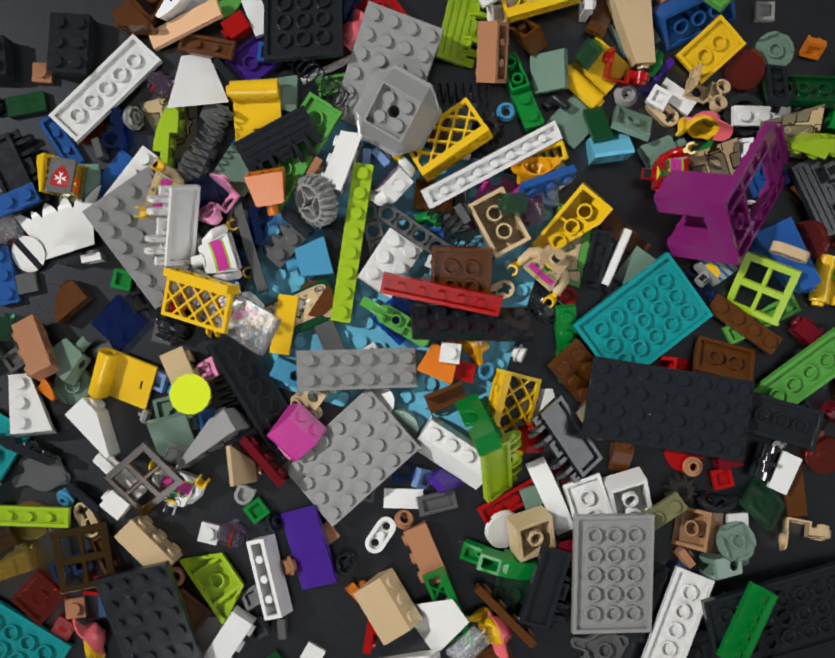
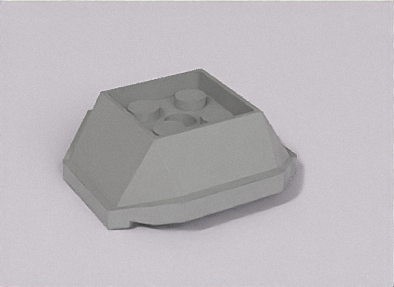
[353,65,442,157]

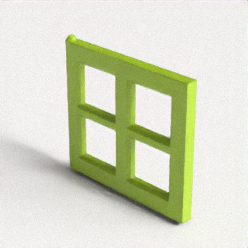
[726,250,802,326]

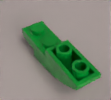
[505,52,544,132]
[554,304,577,384]
[460,538,536,580]

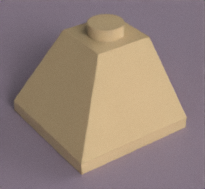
[226,443,263,487]

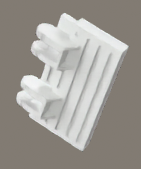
[144,185,201,266]

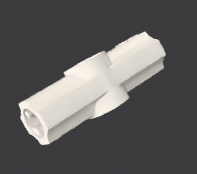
[93,453,148,500]

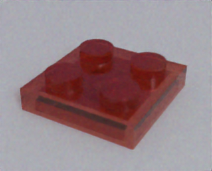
[10,569,68,626]

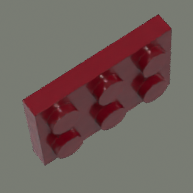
[239,434,289,488]

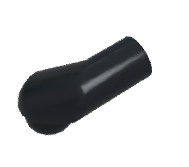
[542,94,571,112]

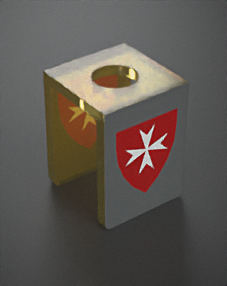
[45,157,87,200]

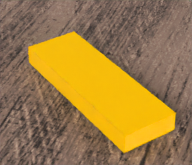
[270,294,299,356]

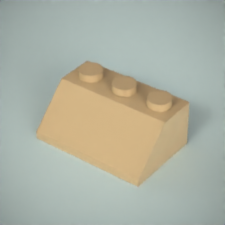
[353,568,423,645]

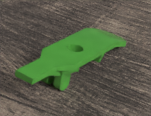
[359,296,430,347]

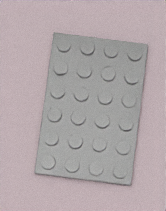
[335,1,445,126]
[82,166,206,309]
[283,389,422,527]
[571,513,655,634]

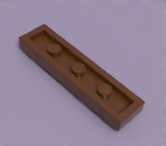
[707,294,783,355]
[473,582,537,649]

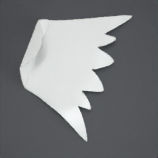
[14,185,101,260]

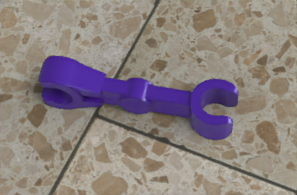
[638,57,675,102]

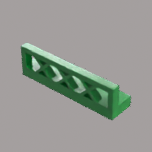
[422,566,475,644]
[716,581,778,658]

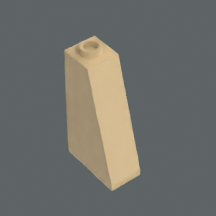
[606,0,656,71]

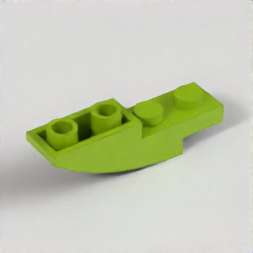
[152,105,187,169]
[786,133,835,160]

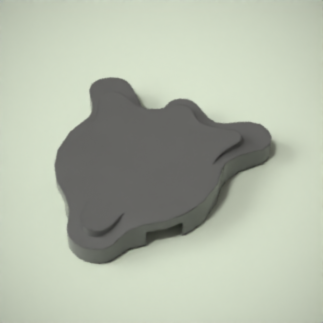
[12,440,72,491]
[570,633,629,658]

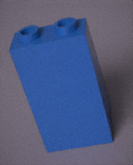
[749,217,822,294]

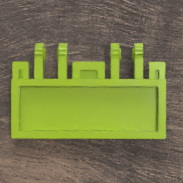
[435,0,496,69]
[480,429,522,503]

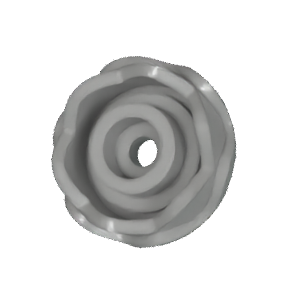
[613,84,638,108]
[122,106,144,130]

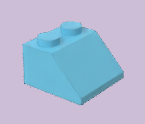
[585,131,635,165]

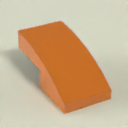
[36,378,58,402]

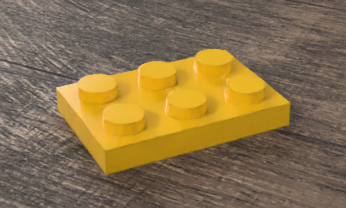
[675,14,747,85]

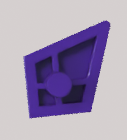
[427,468,465,494]

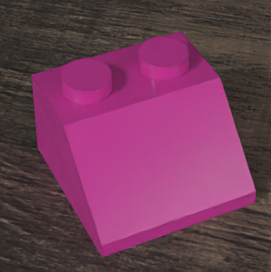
[266,402,327,462]

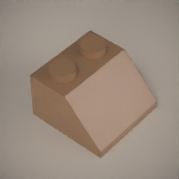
[671,506,724,553]

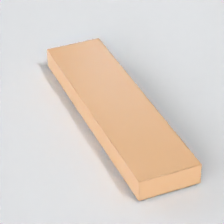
[149,0,224,51]

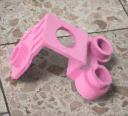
[198,173,241,226]

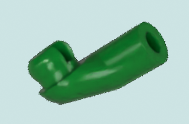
[646,48,664,78]
[414,210,443,228]

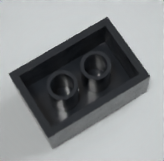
[46,12,97,79]

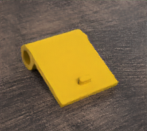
[568,37,630,108]
[226,78,282,142]
[808,254,835,307]
[88,347,158,410]

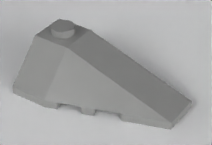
[175,407,254,471]

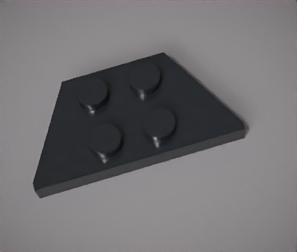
[323,220,370,279]

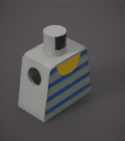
[693,260,741,287]

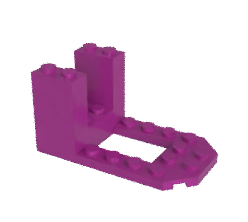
[654,121,789,265]

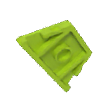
[179,552,246,624]

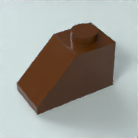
[110,0,158,35]
[509,18,548,56]
[54,279,93,324]
[607,441,635,471]

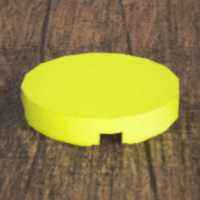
[170,374,211,415]

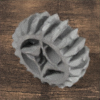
[294,173,339,228]

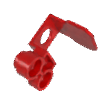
[601,47,650,86]

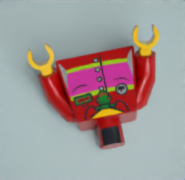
[641,142,699,191]

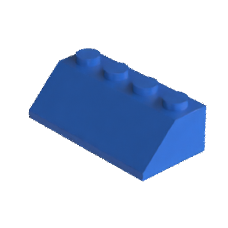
[652,0,736,51]

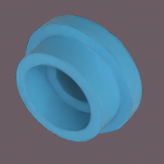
[496,102,516,122]
[476,361,496,380]
[56,488,76,506]

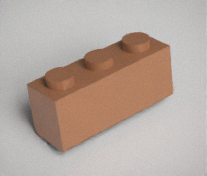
[475,21,509,83]
[11,314,60,381]
[402,520,449,585]

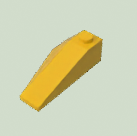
[531,181,613,250]

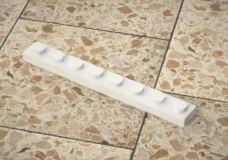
[420,120,563,209]

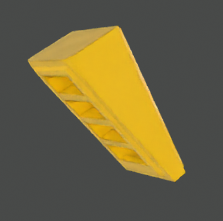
[527,140,571,163]
[36,153,62,196]

